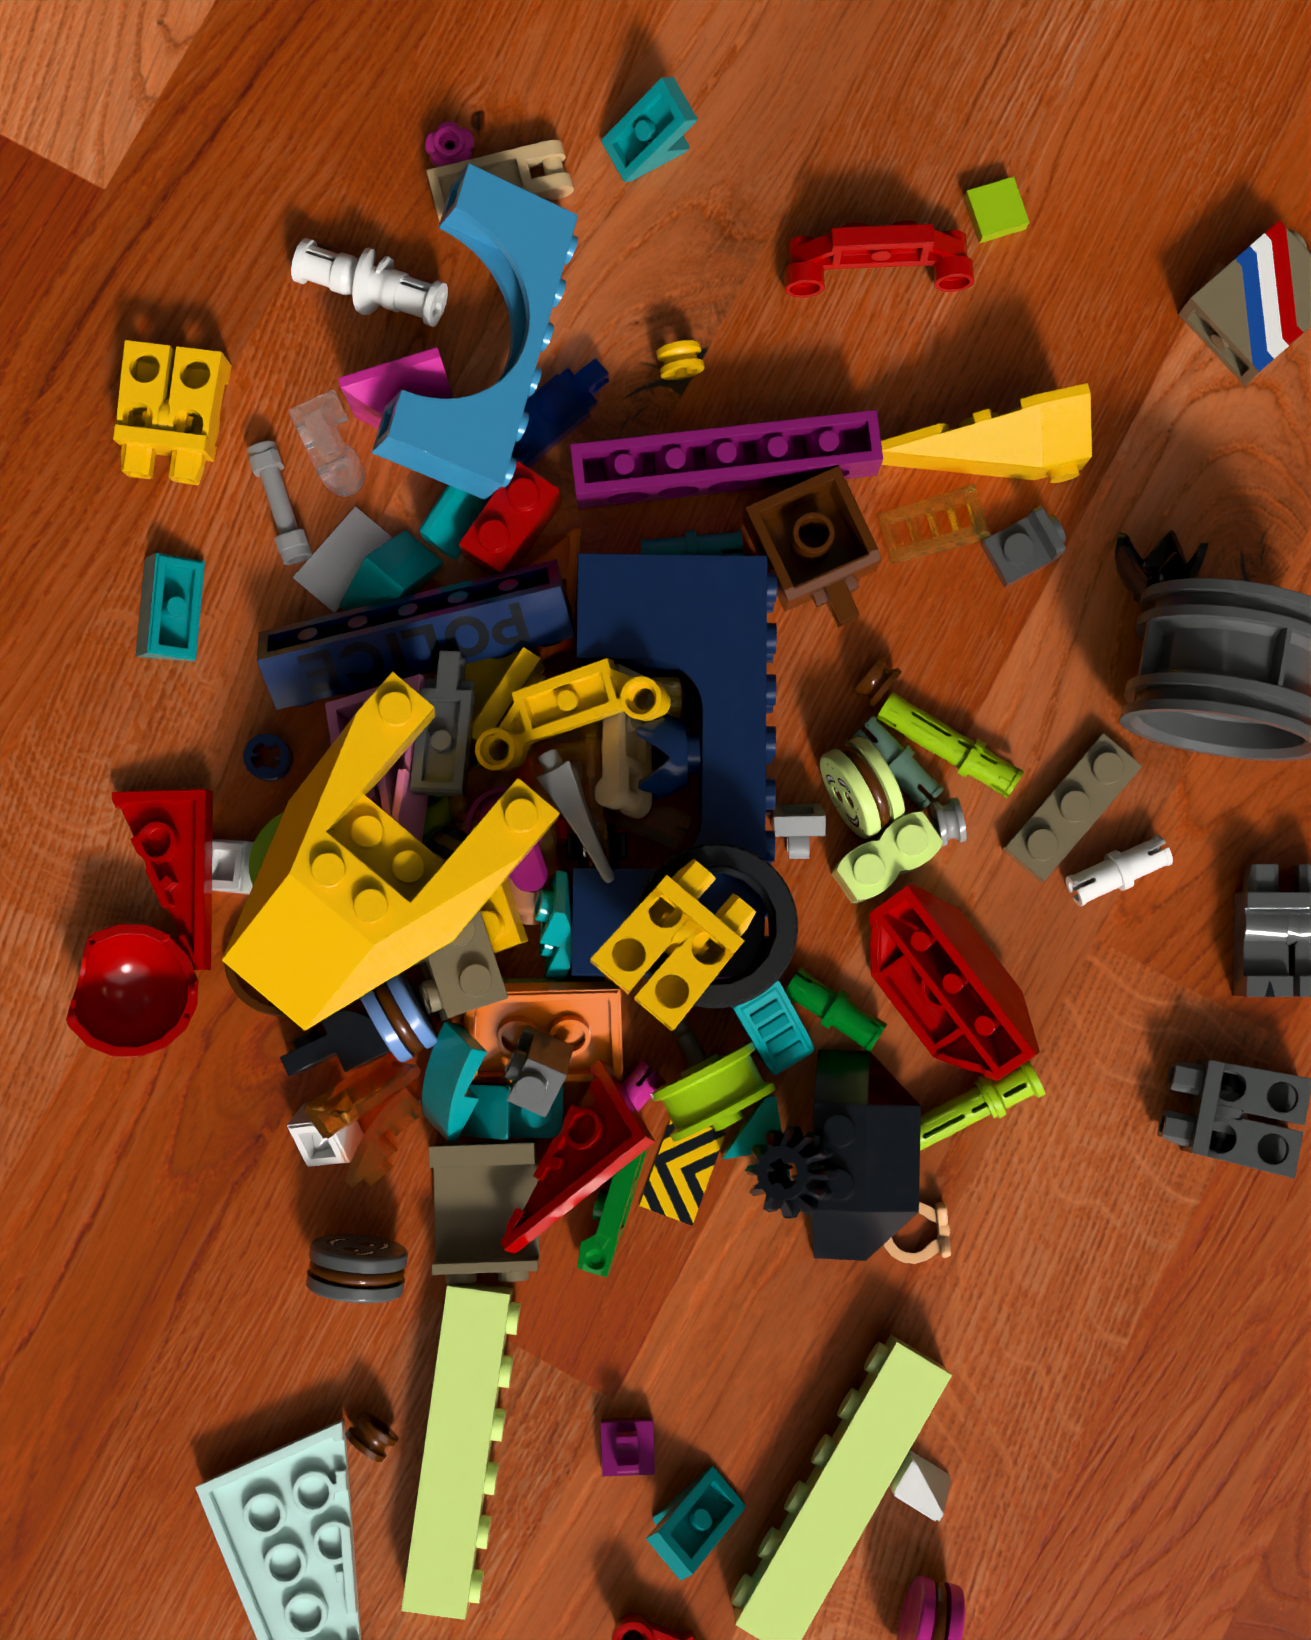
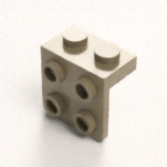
[414,910,508,1023]

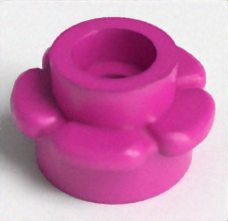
[425,122,474,167]

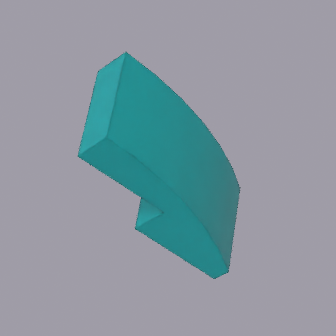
[533,870,573,981]
[422,1021,487,1143]

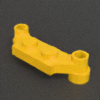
[475,658,671,771]

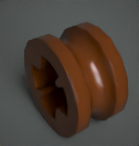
[853,656,902,707]
[345,1411,399,1463]

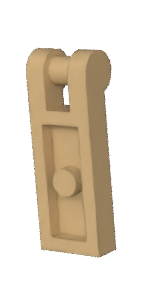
[426,140,574,222]
[594,664,652,819]

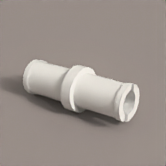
[1065,835,1173,907]

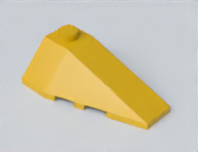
[881,383,1092,483]

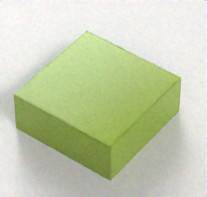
[964,176,1029,244]

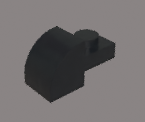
[280,1010,392,1076]

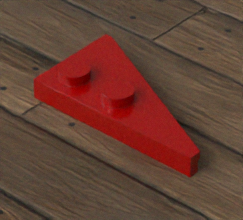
[112,789,213,971]
[500,1059,655,1254]

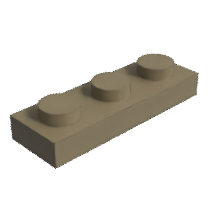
[1002,733,1143,883]

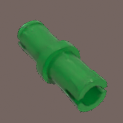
[785,967,887,1052]

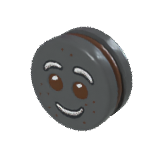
[306,1234,408,1303]

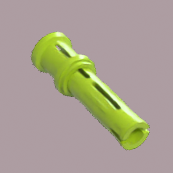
[920,1061,1046,1151]

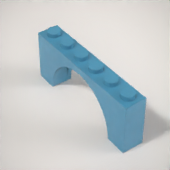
[371,163,578,500]

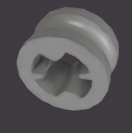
[930,797,967,847]

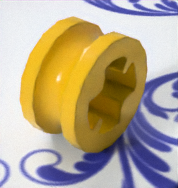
[656,340,705,380]

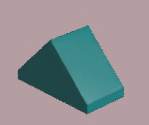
[339,530,444,611]

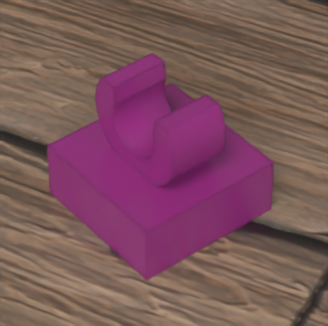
[601,1417,655,1477]

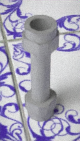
[247,441,312,565]

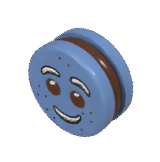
[360,971,438,1062]

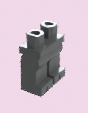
[1232,864,1311,997]
[1157,1059,1311,1179]

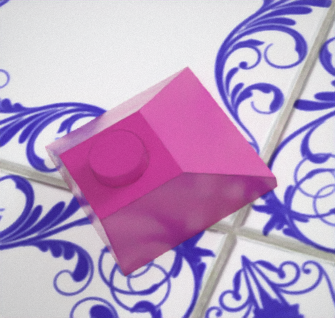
[338,347,453,429]

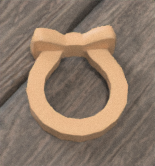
[883,1201,951,1264]

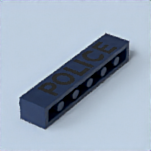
[257,559,575,710]

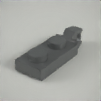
[410,651,476,797]

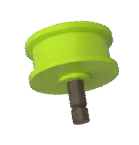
[649,1015,776,1142]

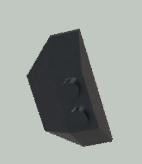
[812,1050,921,1261]

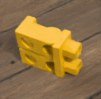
[113,340,232,485]
[590,859,756,1031]

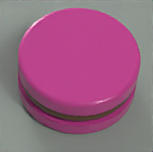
[897,1576,965,1640]

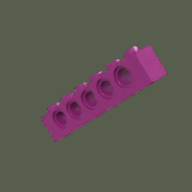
[570,410,883,509]

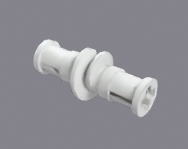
[291,238,448,327]

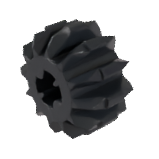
[744,1126,840,1219]

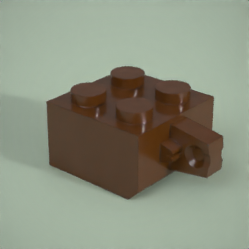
[743,466,881,627]

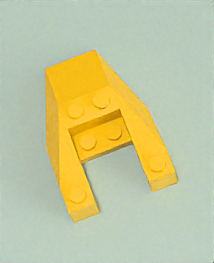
[222,672,560,1031]

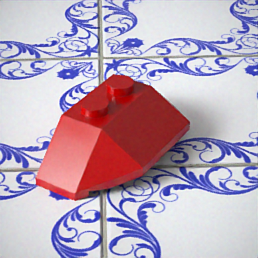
[869,883,1040,1081]

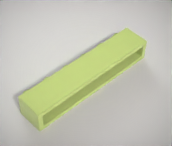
[401,1282,521,1620]
[730,1335,952,1640]

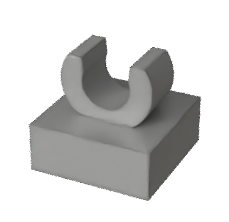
[771,803,826,859]

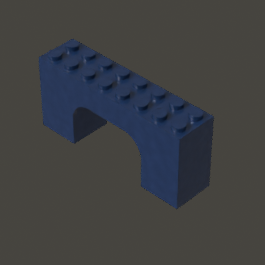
[572,554,777,979]

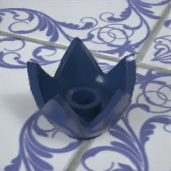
[636,713,701,800]

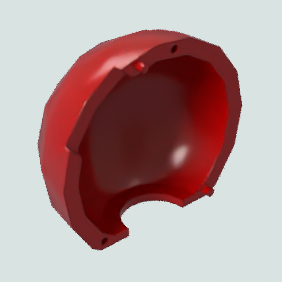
[66,924,199,1057]

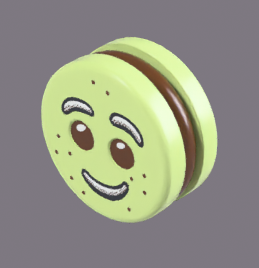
[820,737,905,839]

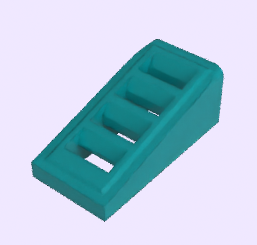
[732,980,814,1075]

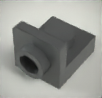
[980,506,1066,588]

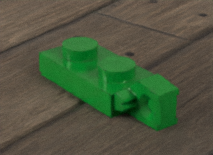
[577,1148,648,1277]

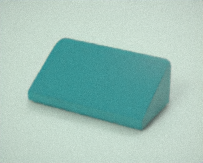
[419,485,496,560]
[136,553,205,661]

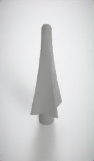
[536,749,614,883]

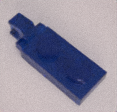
[511,358,609,468]

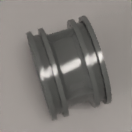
[1119,578,1311,761]

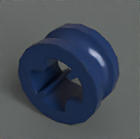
[243,734,293,782]

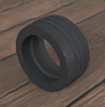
[636,843,798,1008]

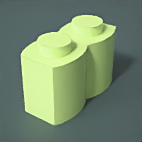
[831,812,943,903]

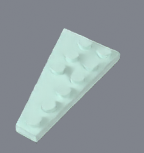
[195,1418,361,1640]

